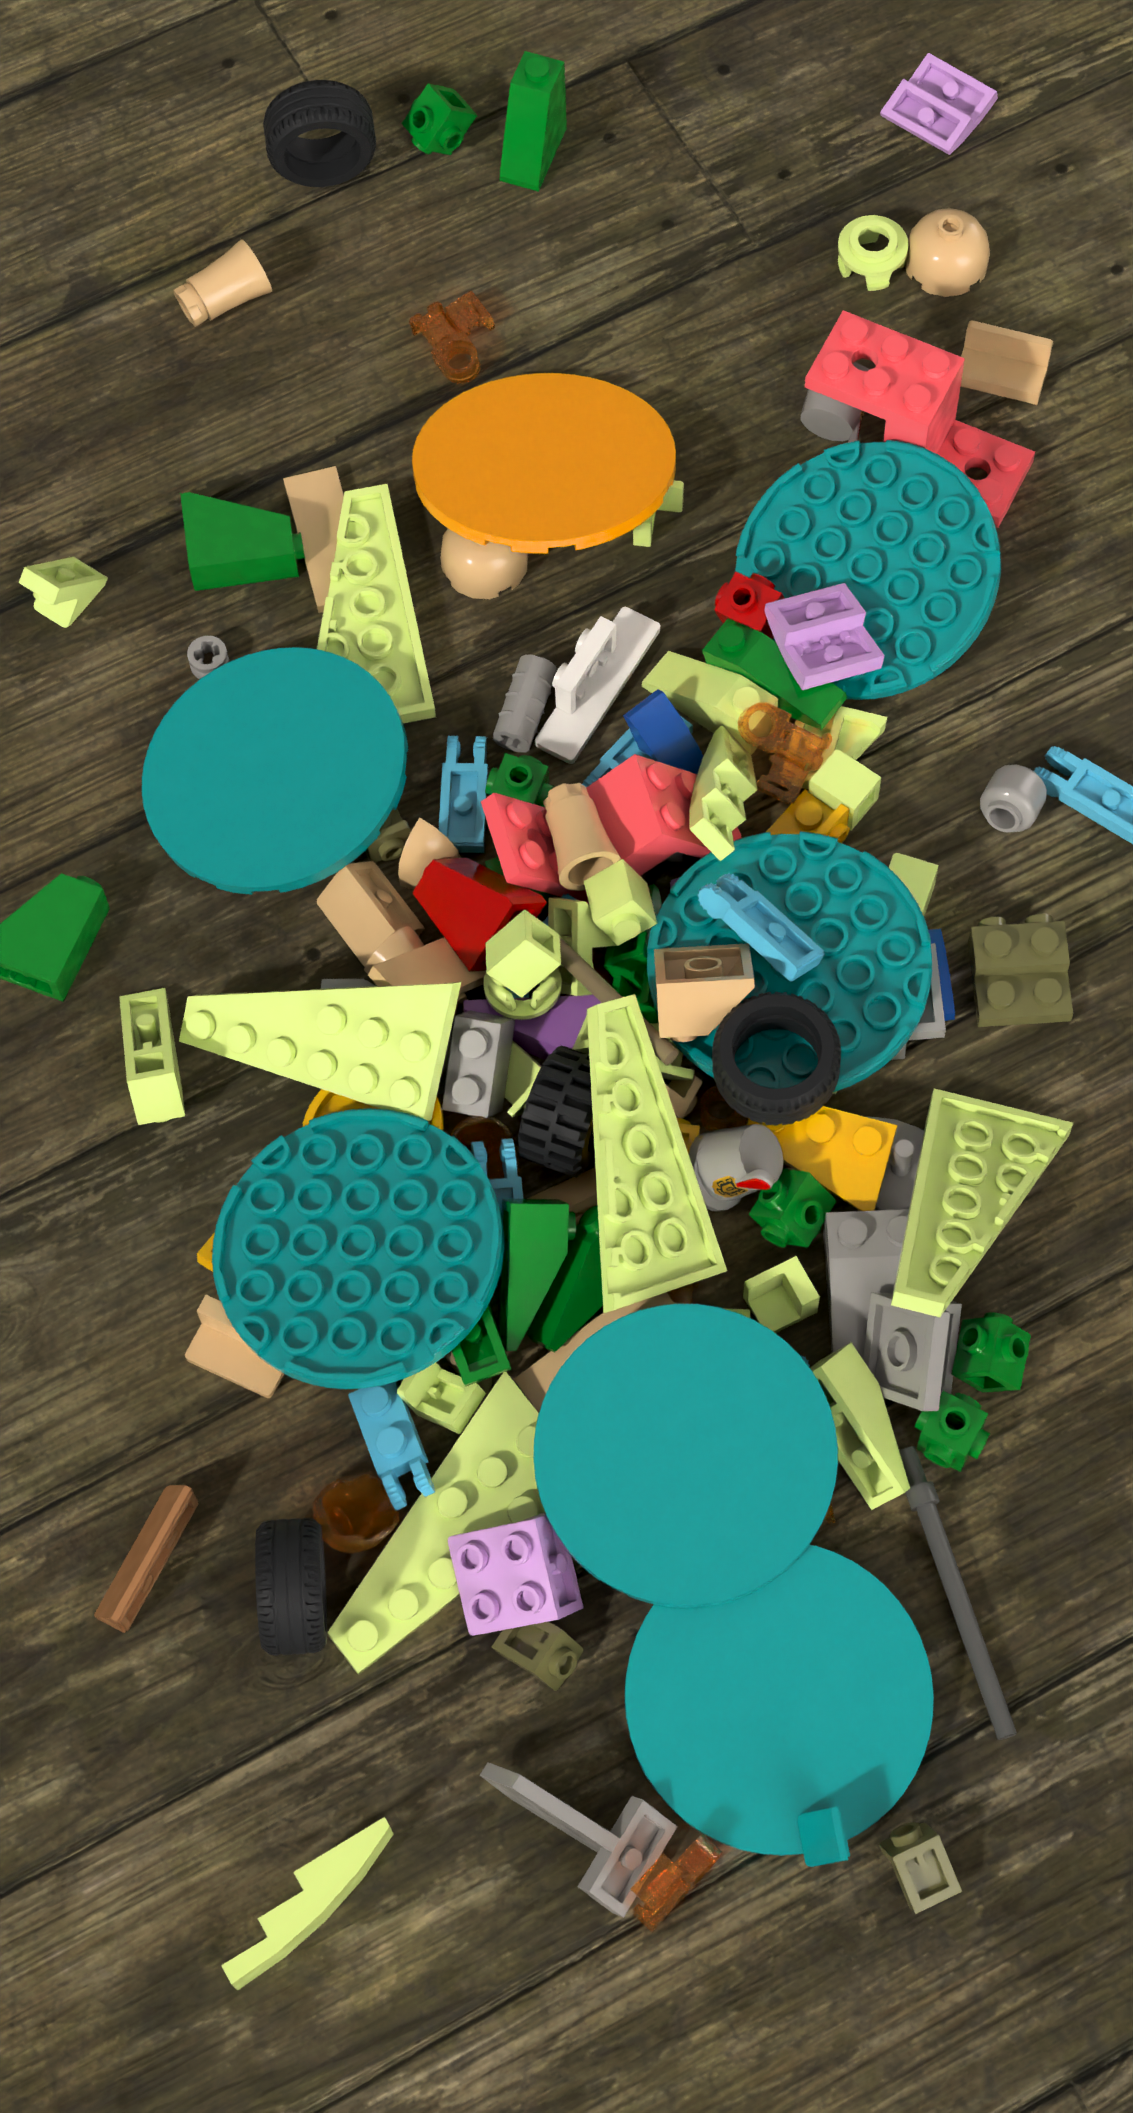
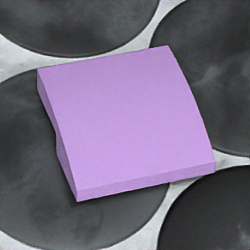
[880,53,998,155]
[764,583,885,690]

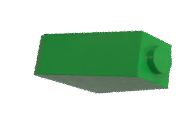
[500,51,567,192]
[180,492,305,591]
[0,873,110,1002]

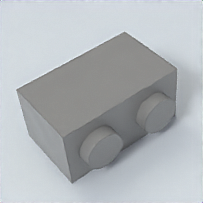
[442,1010,515,1118]

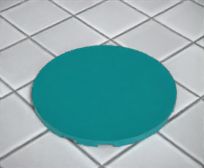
[735,440,1001,700]
[142,647,408,895]
[647,831,933,1092]
[212,1108,504,1389]
[533,1304,838,1608]
[624,1545,934,1856]

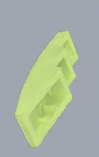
[689,725,757,861]
[221,1817,394,1990]

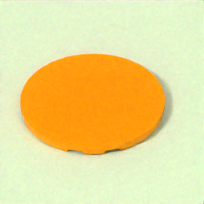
[412,373,676,554]

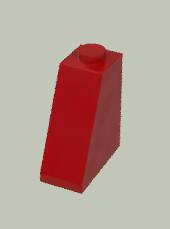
[412,858,547,972]

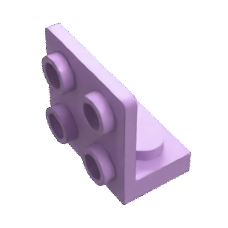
[448,1513,584,1636]

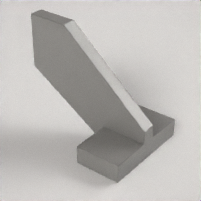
[480,1762,677,1918]

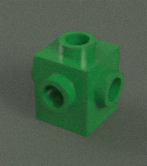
[401,83,477,155]
[485,753,555,807]
[749,1169,837,1248]
[951,1312,1031,1393]
[914,1390,990,1472]

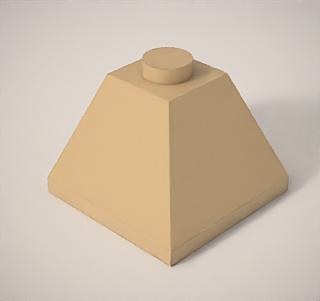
[654,943,755,1042]

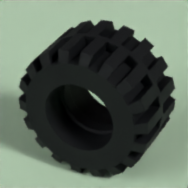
[518,1045,595,1178]

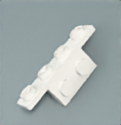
[535,607,660,764]

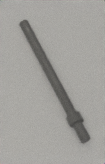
[899,1446,1017,1740]

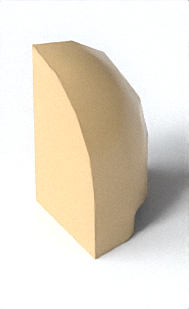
[398,818,461,890]

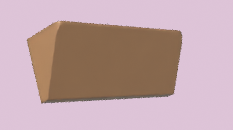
[94,1485,199,1633]

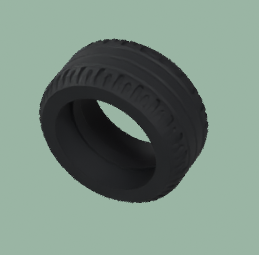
[263,80,376,187]
[712,992,841,1126]
[255,1518,327,1656]

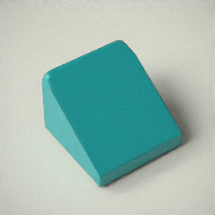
[797,1806,850,1867]

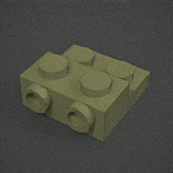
[968,914,1073,1027]

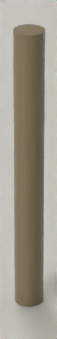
[560,937,679,1065]

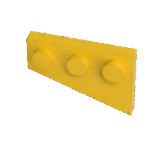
[747,1106,897,1211]

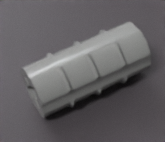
[493,655,557,752]

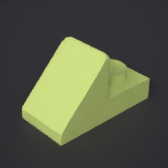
[19,557,108,628]
[548,897,618,996]

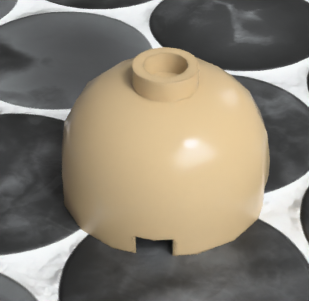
[905,208,990,297]
[440,529,528,599]

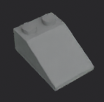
[823,1209,909,1359]

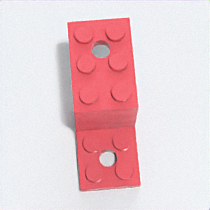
[805,310,1035,528]
[481,754,742,904]

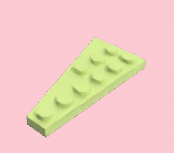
[317,484,436,723]
[179,982,461,1121]
[587,994,727,1314]
[891,1088,1073,1317]
[327,1372,545,1675]

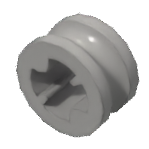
[187,636,229,679]

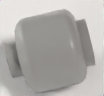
[980,765,1047,832]

